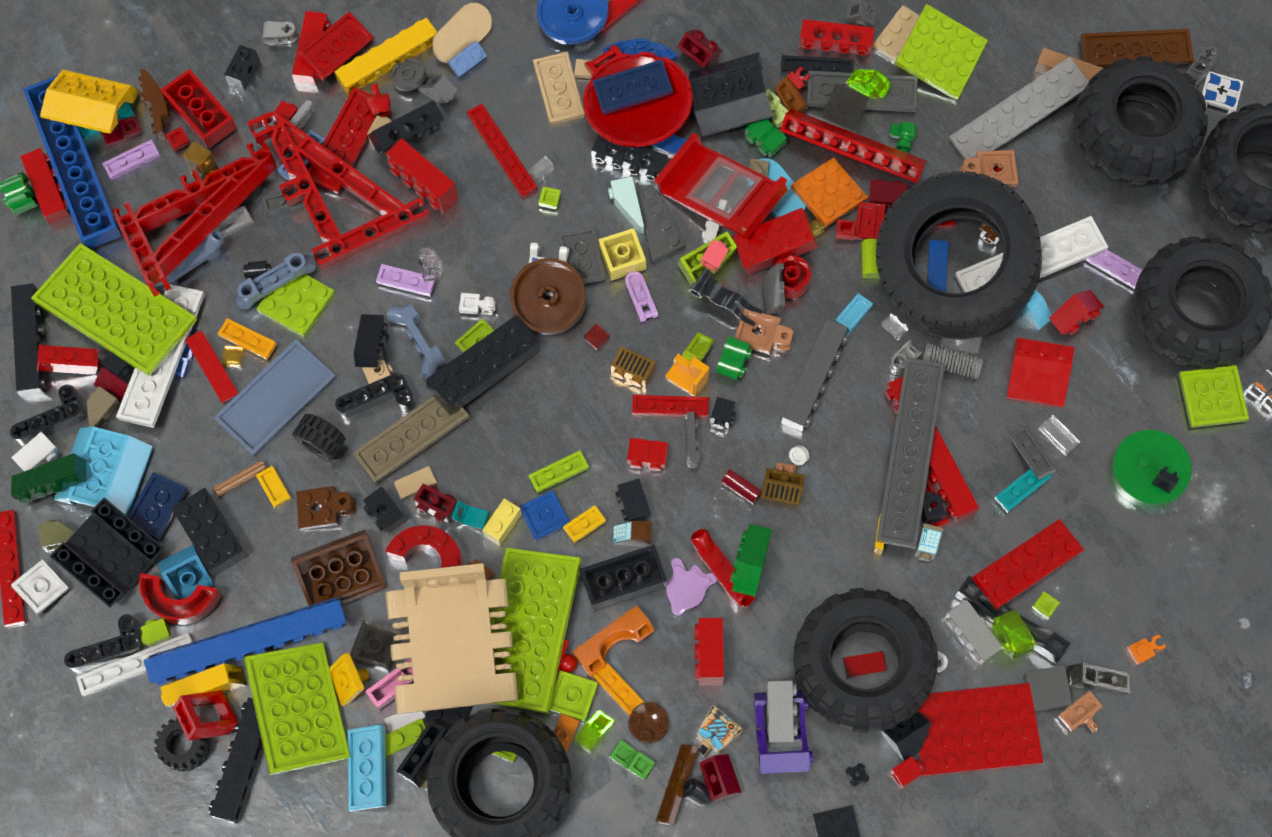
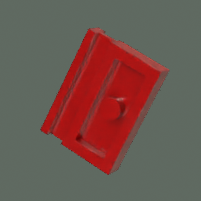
[855,202,886,240]

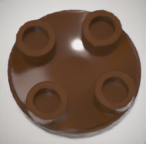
[628,702,669,743]

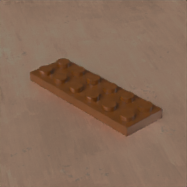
[1080,29,1194,68]

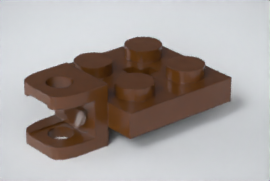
[296,486,356,530]

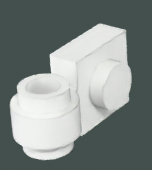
[459,293,496,315]

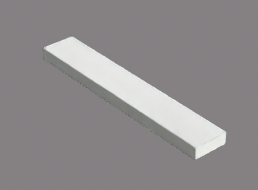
[76,632,193,697]

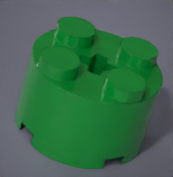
[0,172,39,215]

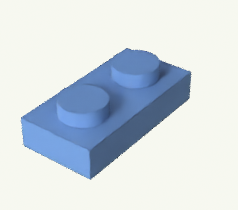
[447,41,487,77]

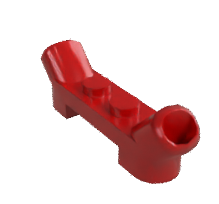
[690,529,755,607]

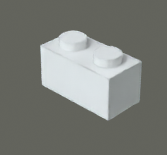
[702,220,720,243]

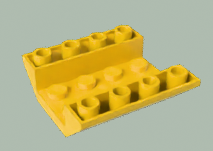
[40,69,140,134]

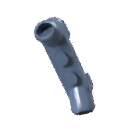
[154,230,224,289]
[235,253,315,310]
[387,303,447,379]

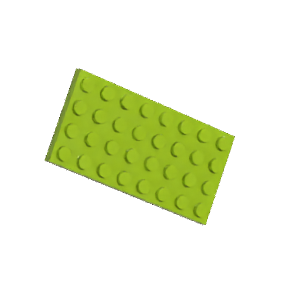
[31,243,197,376]
[490,548,582,713]

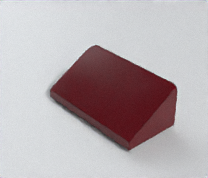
[93,367,128,404]

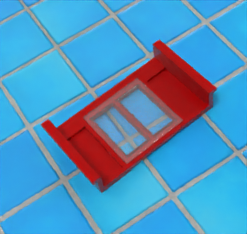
[654,133,788,239]

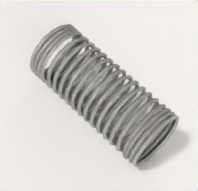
[923,342,984,380]

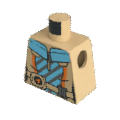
[697,705,743,757]

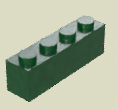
[11,453,87,504]

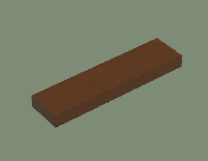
[656,744,698,826]

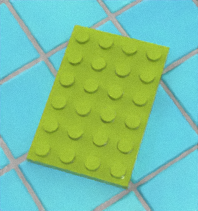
[244,642,350,775]

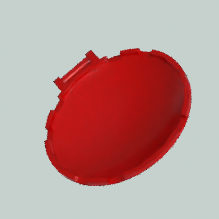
[583,45,693,147]

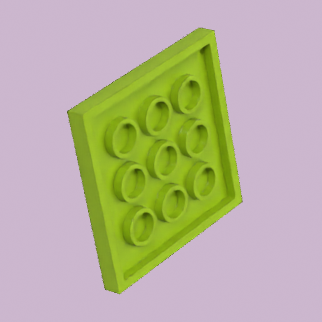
[894,4,988,100]

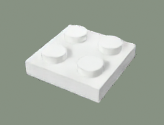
[11,559,69,615]

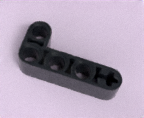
[335,373,415,418]
[10,384,87,445]
[64,614,145,672]

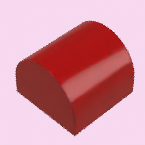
[835,219,856,241]

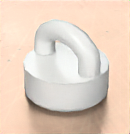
[789,445,809,465]

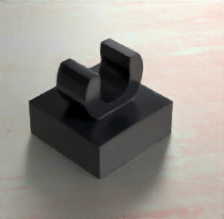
[1152,467,1179,493]

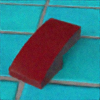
[100,116,142,148]

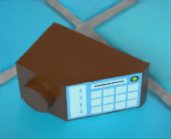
[612,521,652,546]

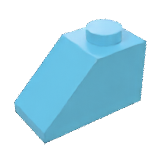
[1021,290,1052,330]

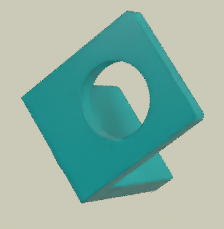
[452,500,490,530]

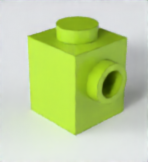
[140,618,173,647]

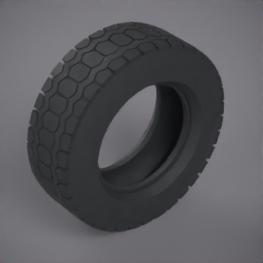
[876,171,1042,339]

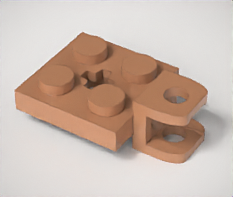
[960,150,1019,187]
[735,309,793,355]

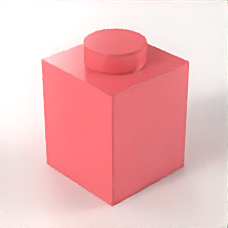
[699,240,729,273]

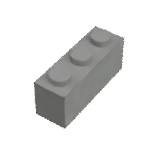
[945,599,1003,665]
[766,678,797,743]

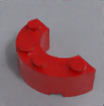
[385,525,463,568]
[139,573,222,625]

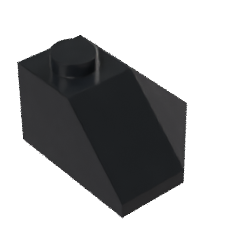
[880,713,931,761]

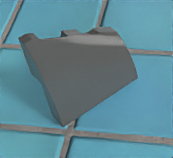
[762,263,785,314]

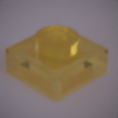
[221,346,244,367]

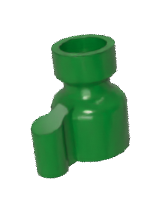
[889,122,918,152]

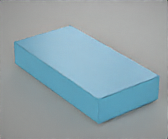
[835,293,873,333]

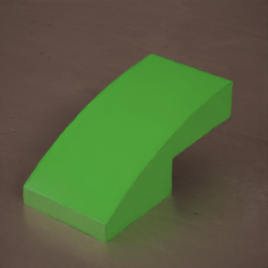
[608,740,655,780]

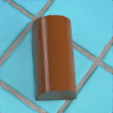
[774,77,809,113]

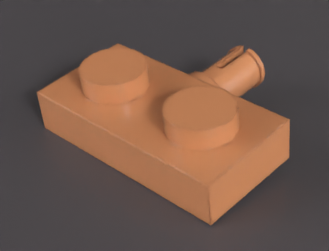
[1058,691,1103,733]

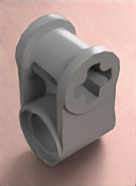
[262,21,299,45]
[889,340,925,376]

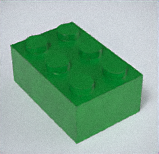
[730,524,772,597]

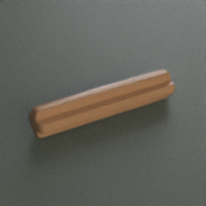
[212,460,267,497]

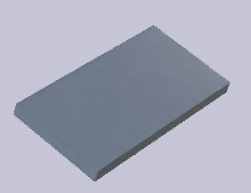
[213,339,336,457]

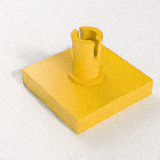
[329,653,369,706]

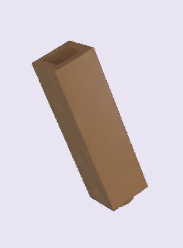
[1035,47,1103,81]

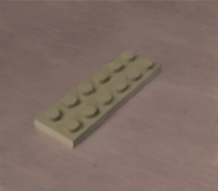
[353,396,469,484]

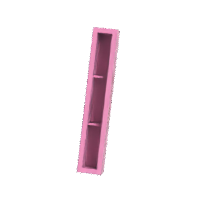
[365,659,414,710]

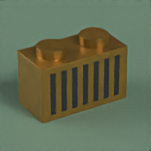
[183,141,219,179]
[611,346,655,387]
[761,468,805,505]

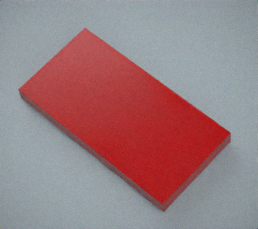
[298,12,374,81]

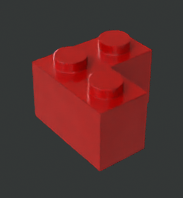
[1049,290,1104,335]

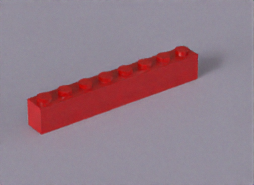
[780,109,927,183]
[885,376,979,523]

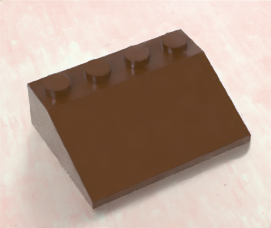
[291,529,387,606]

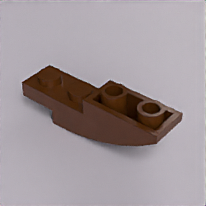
[138,69,172,141]

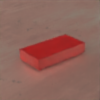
[843,651,887,678]

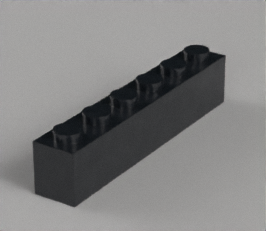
[11,283,47,398]
[209,697,263,824]

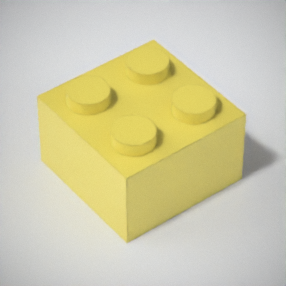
[598,228,646,281]

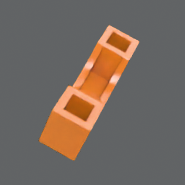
[572,605,654,677]

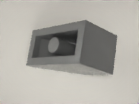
[416,74,457,103]

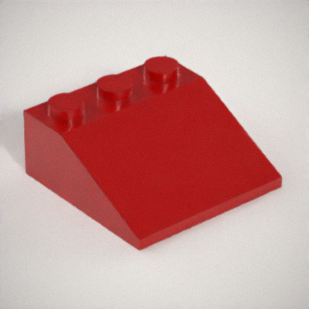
[1006,337,1074,408]

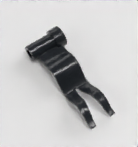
[689,269,763,327]

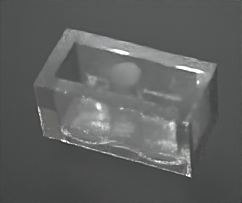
[529,156,554,183]
[882,314,908,341]

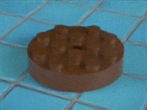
[510,258,587,335]

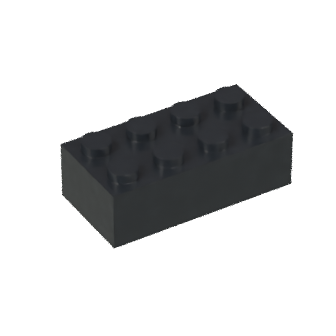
[171,488,248,577]
[580,544,667,611]

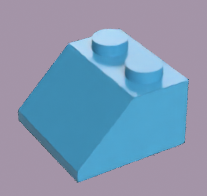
[158,545,214,600]

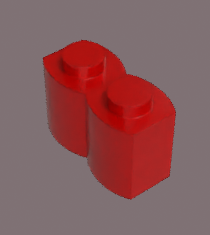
[627,438,669,471]

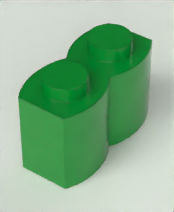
[745,119,787,158]
[715,336,753,380]

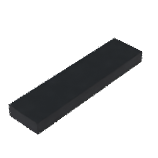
[781,55,854,76]

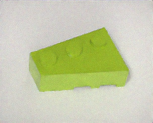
[677,231,737,285]

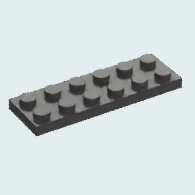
[807,71,918,113]

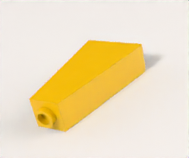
[160,663,247,707]

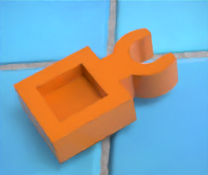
[1127,635,1166,665]

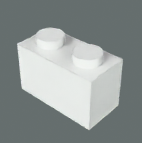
[11,432,61,471]

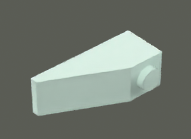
[608,177,644,234]

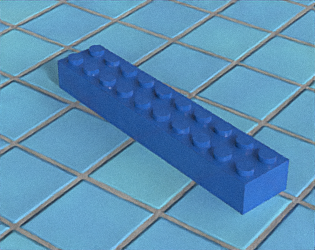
[23,75,122,249]
[143,596,348,685]

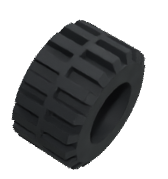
[292,414,346,460]
[154,718,210,772]

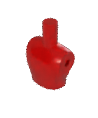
[366,84,391,118]

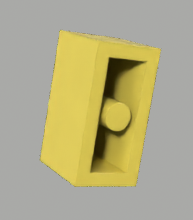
[482,499,522,546]

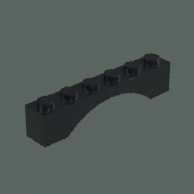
[955,576,1071,664]

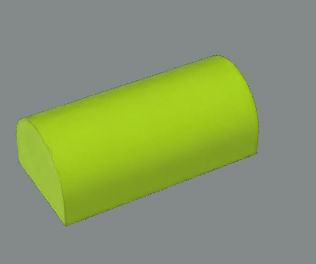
[861,239,880,279]

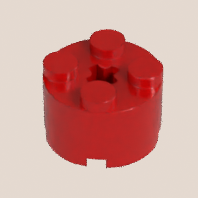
[775,255,811,300]

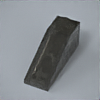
[1067,663,1130,694]

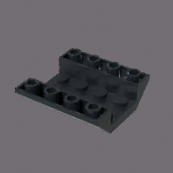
[688,52,773,137]
[49,497,164,608]

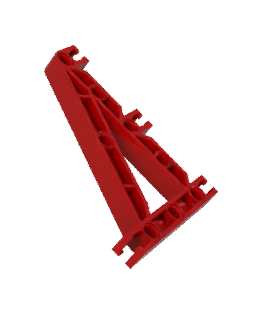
[247,112,430,271]
[112,141,276,297]

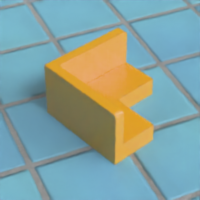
[665,354,710,397]

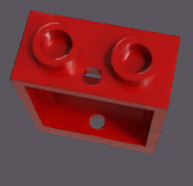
[173,690,238,741]

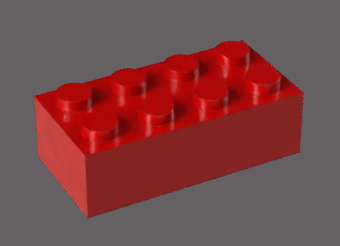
[160,69,237,149]
[386,138,458,214]
[733,208,819,275]

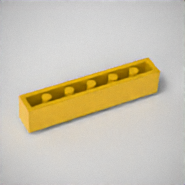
[334,17,437,96]

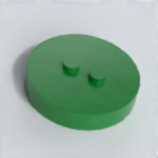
[1110,430,1192,508]

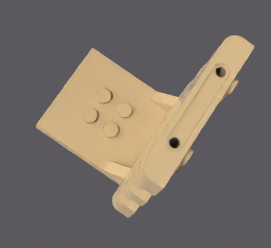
[385,563,519,714]

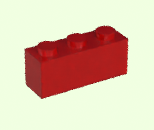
[37,345,98,374]

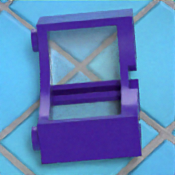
[754,690,813,774]

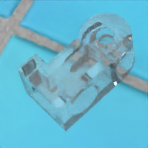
[418,247,443,282]

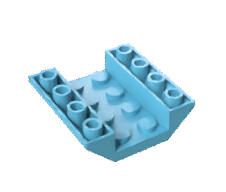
[54,427,153,516]

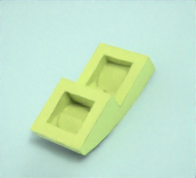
[766,88,788,128]

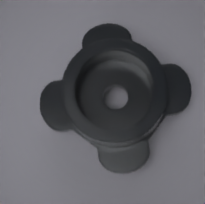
[846,763,869,787]

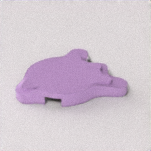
[666,558,717,616]

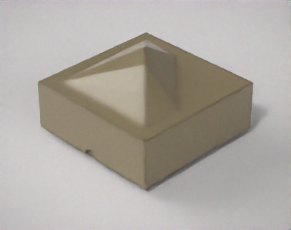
[749,159,769,177]

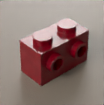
[677,29,723,68]
[413,483,457,523]

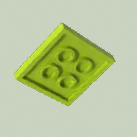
[256,274,335,338]
[1179,365,1249,428]

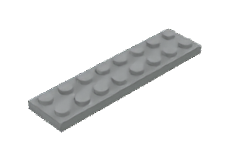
[949,57,1089,159]

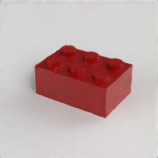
[694,618,724,685]

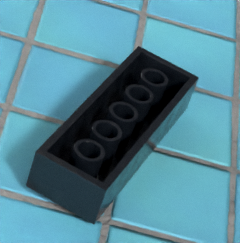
[426,315,540,415]

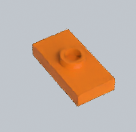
[553,713,580,754]

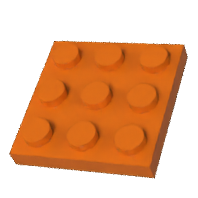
[790,158,868,228]

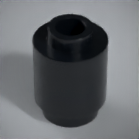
[243,260,272,280]
[683,778,712,806]

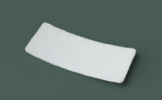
[384,712,425,732]

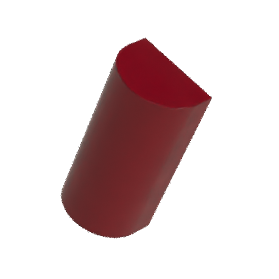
[721,469,761,505]

